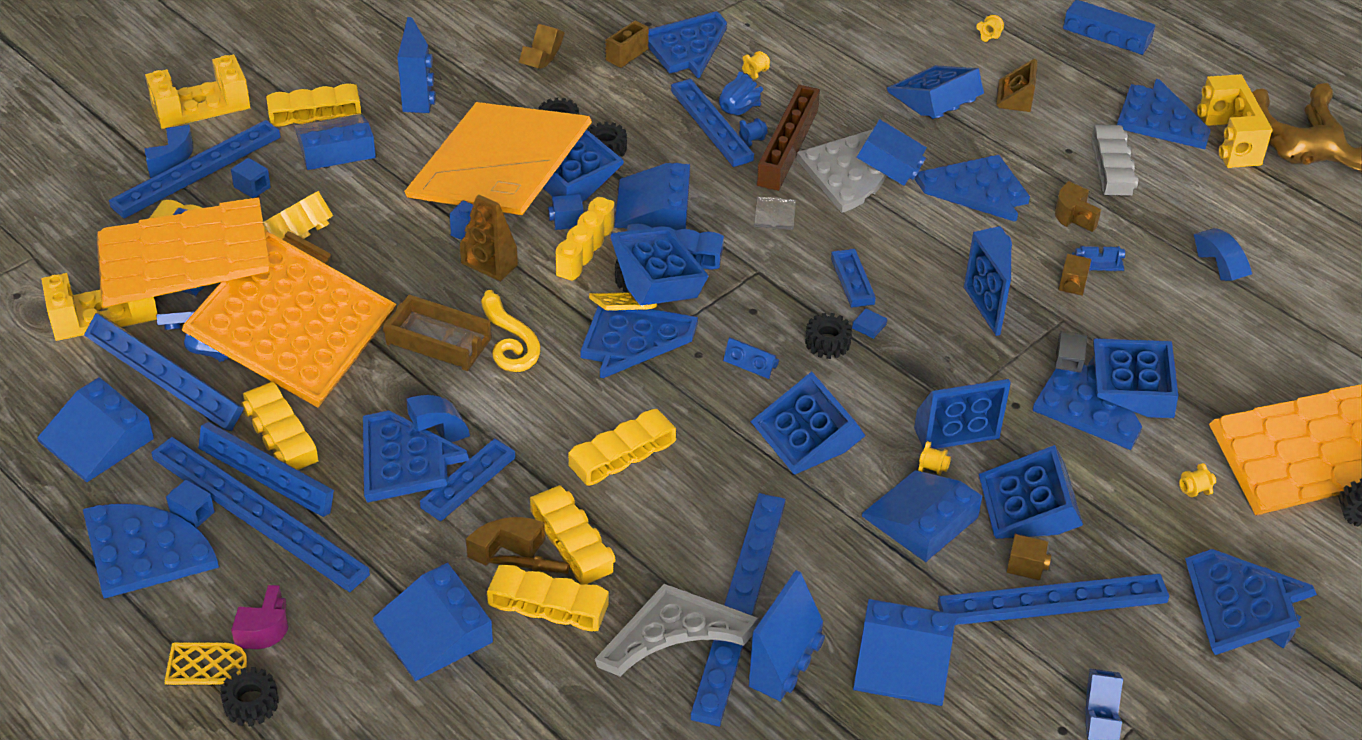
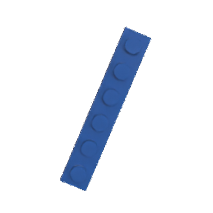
[671,79,754,167]
[198,422,334,517]

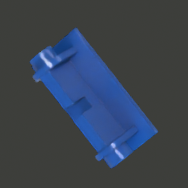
[1072,246,1125,271]
[723,337,779,379]

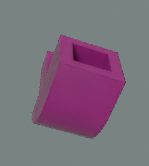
[231,585,288,649]

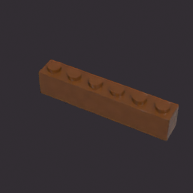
[757,85,820,191]

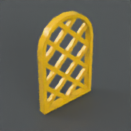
[589,293,658,310]
[164,643,247,685]

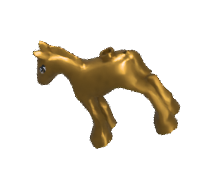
[1252,83,1362,173]

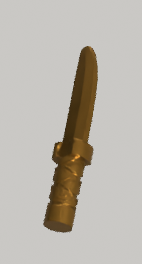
[489,556,570,574]

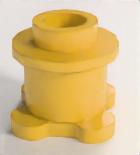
[976,15,1004,42]
[742,51,770,80]
[918,441,951,476]
[1179,463,1216,497]

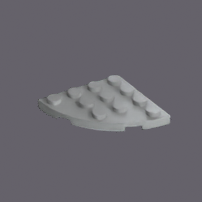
[796,129,886,213]

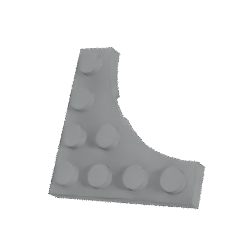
[595,584,759,677]

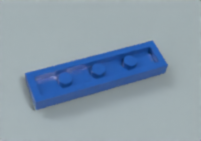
[420,438,515,521]

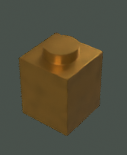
[1059,254,1092,296]
[1007,534,1052,580]

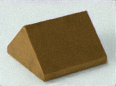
[997,58,1037,112]

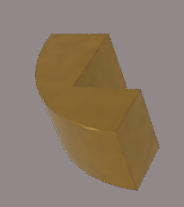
[518,24,565,69]
[466,517,545,566]

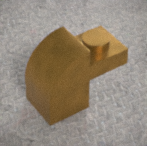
[1055,181,1101,232]

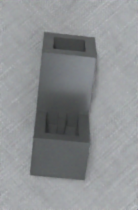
[1055,330,1087,373]

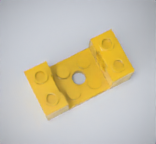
[145,54,250,129]
[1197,74,1273,168]
[41,273,158,341]

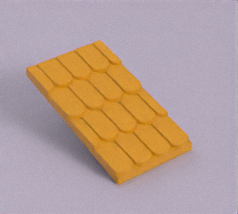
[97,197,270,308]
[1209,384,1362,516]

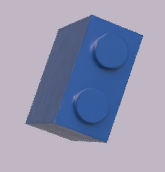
[856,119,927,186]

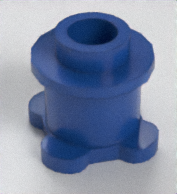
[739,118,768,147]

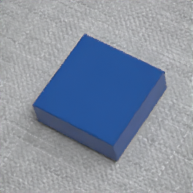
[852,309,887,339]

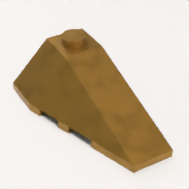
[460,195,518,282]

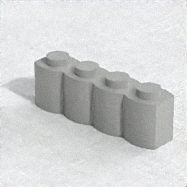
[1091,124,1138,196]

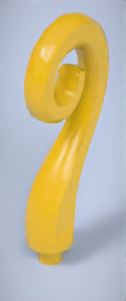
[481,290,541,372]

